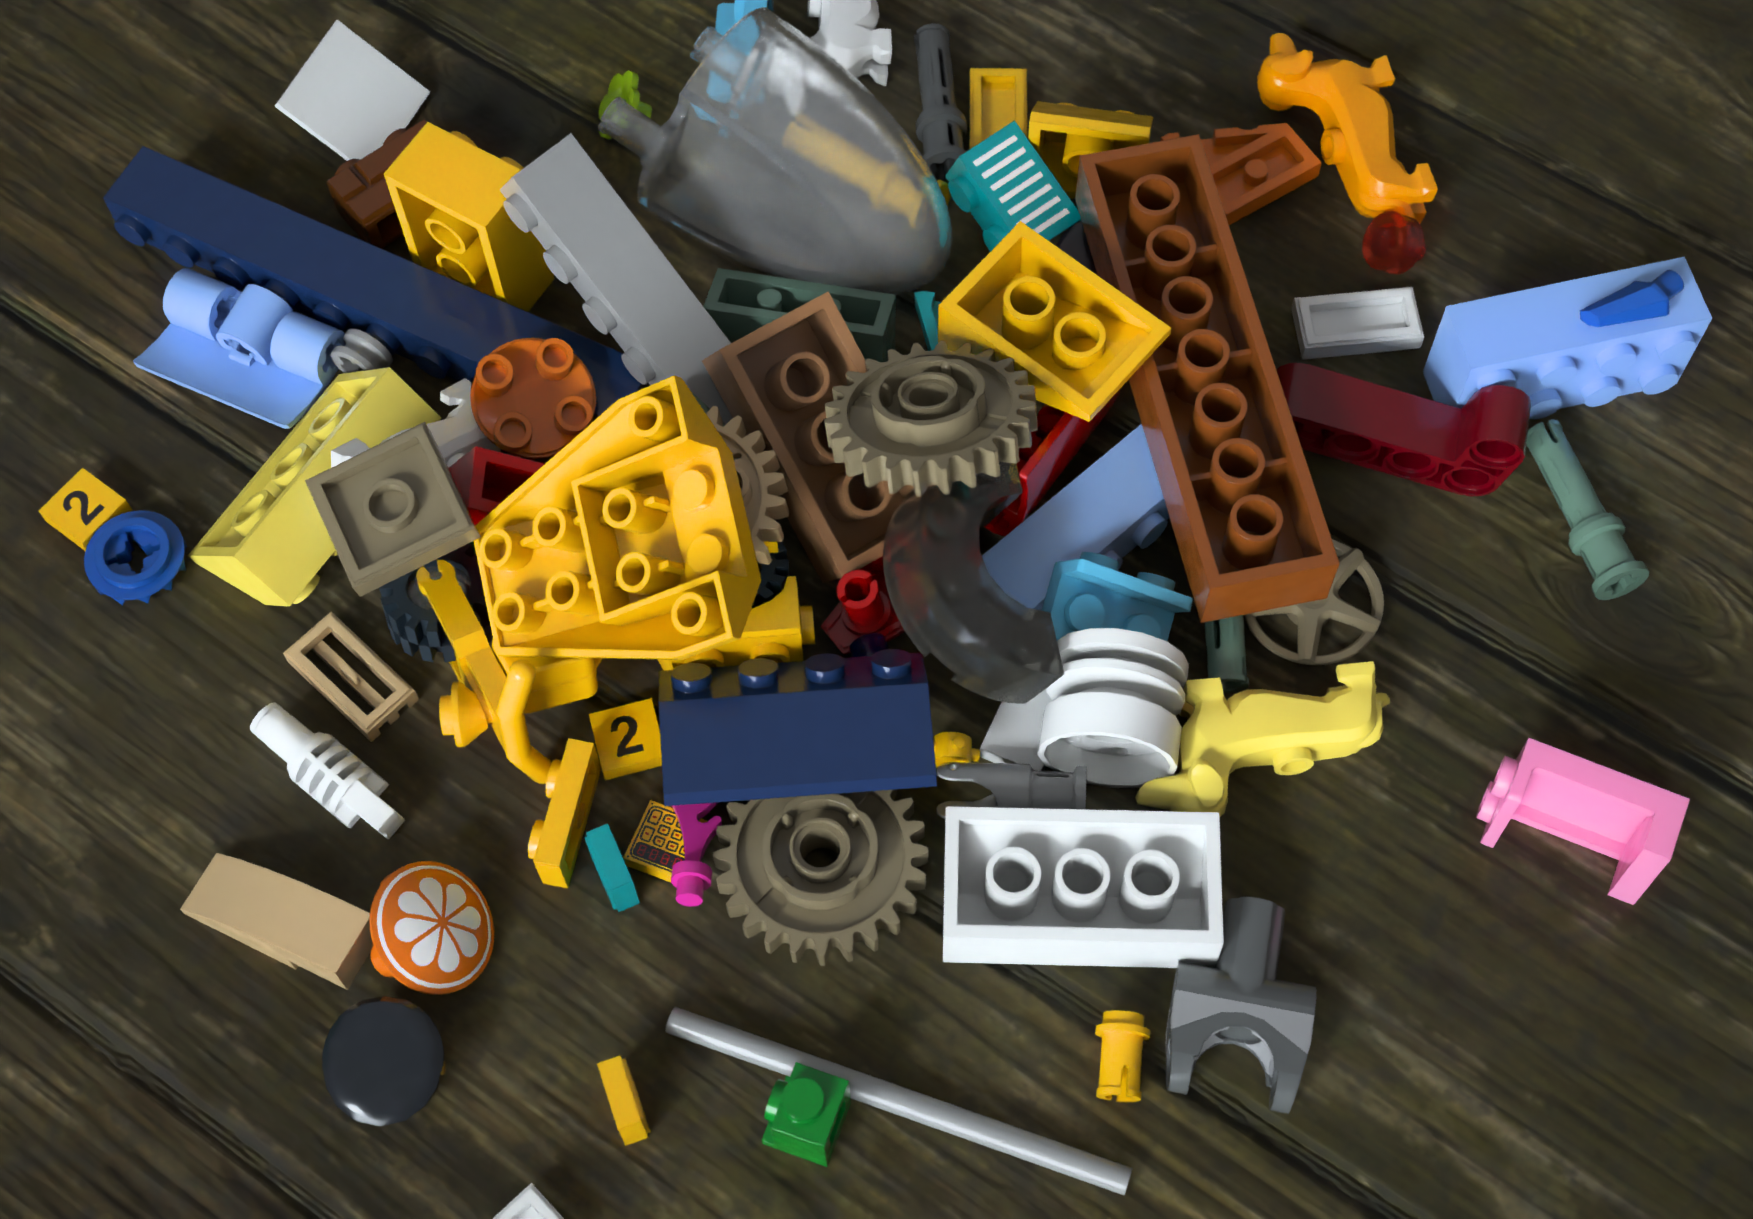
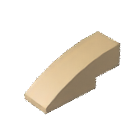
[180,853,373,990]

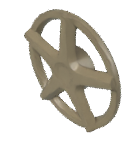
[1243,539,1384,665]

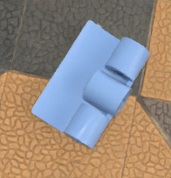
[133,268,345,429]

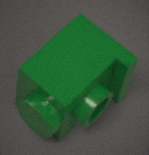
[761,1062,851,1167]

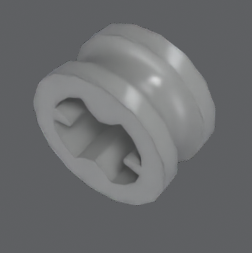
[330,328,393,373]

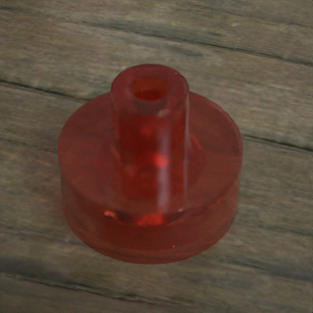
[1362,211,1426,275]

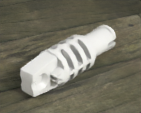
[250,702,405,839]

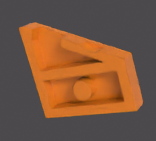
[1161,123,1322,225]

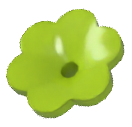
[598,70,652,140]

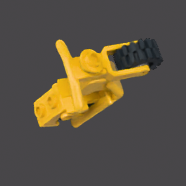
[379,541,815,784]

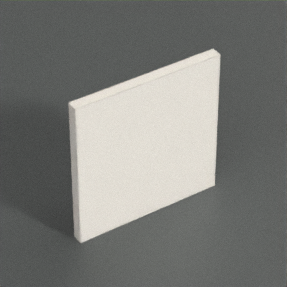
[275,20,430,161]

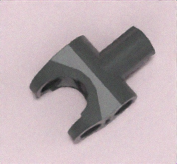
[1166,897,1317,1114]

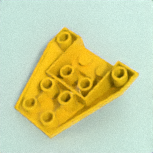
[474,375,761,660]

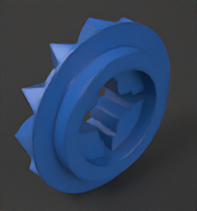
[84,511,187,605]

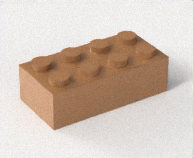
[702,291,949,583]

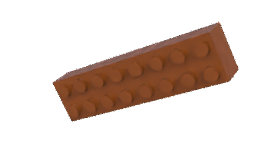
[1075,134,1340,623]

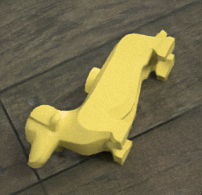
[1135,661,1390,817]

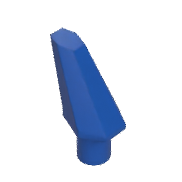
[1580,270,1684,327]

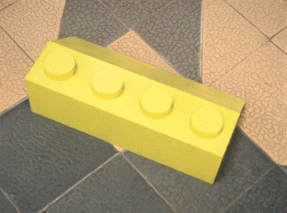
[188,367,441,606]

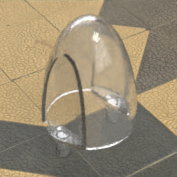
[598,7,953,295]

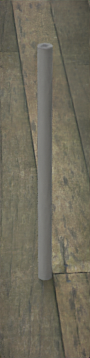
[666,1007,1133,1195]

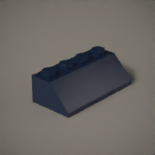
[659,649,937,806]

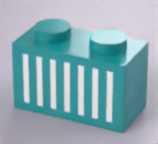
[945,120,1081,252]

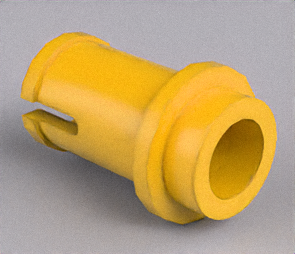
[1095,1010,1150,1102]

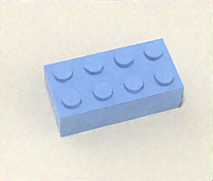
[1423,257,1712,419]

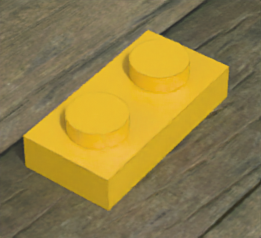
[528,738,602,888]

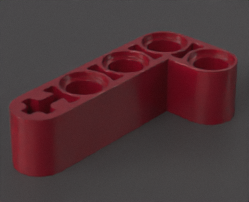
[1276,363,1531,496]

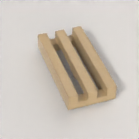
[283,612,419,742]

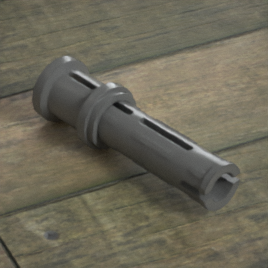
[914,23,968,184]

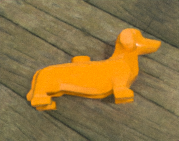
[1257,33,1438,231]

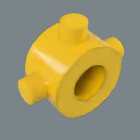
[933,732,980,770]

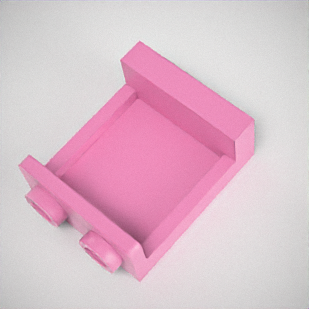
[1476,738,1690,905]

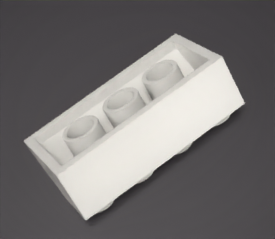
[943,806,1224,968]

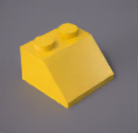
[1028,101,1153,199]

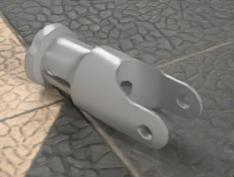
[937,762,1087,819]

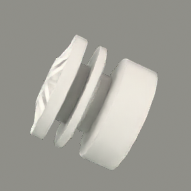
[1037,628,1189,788]

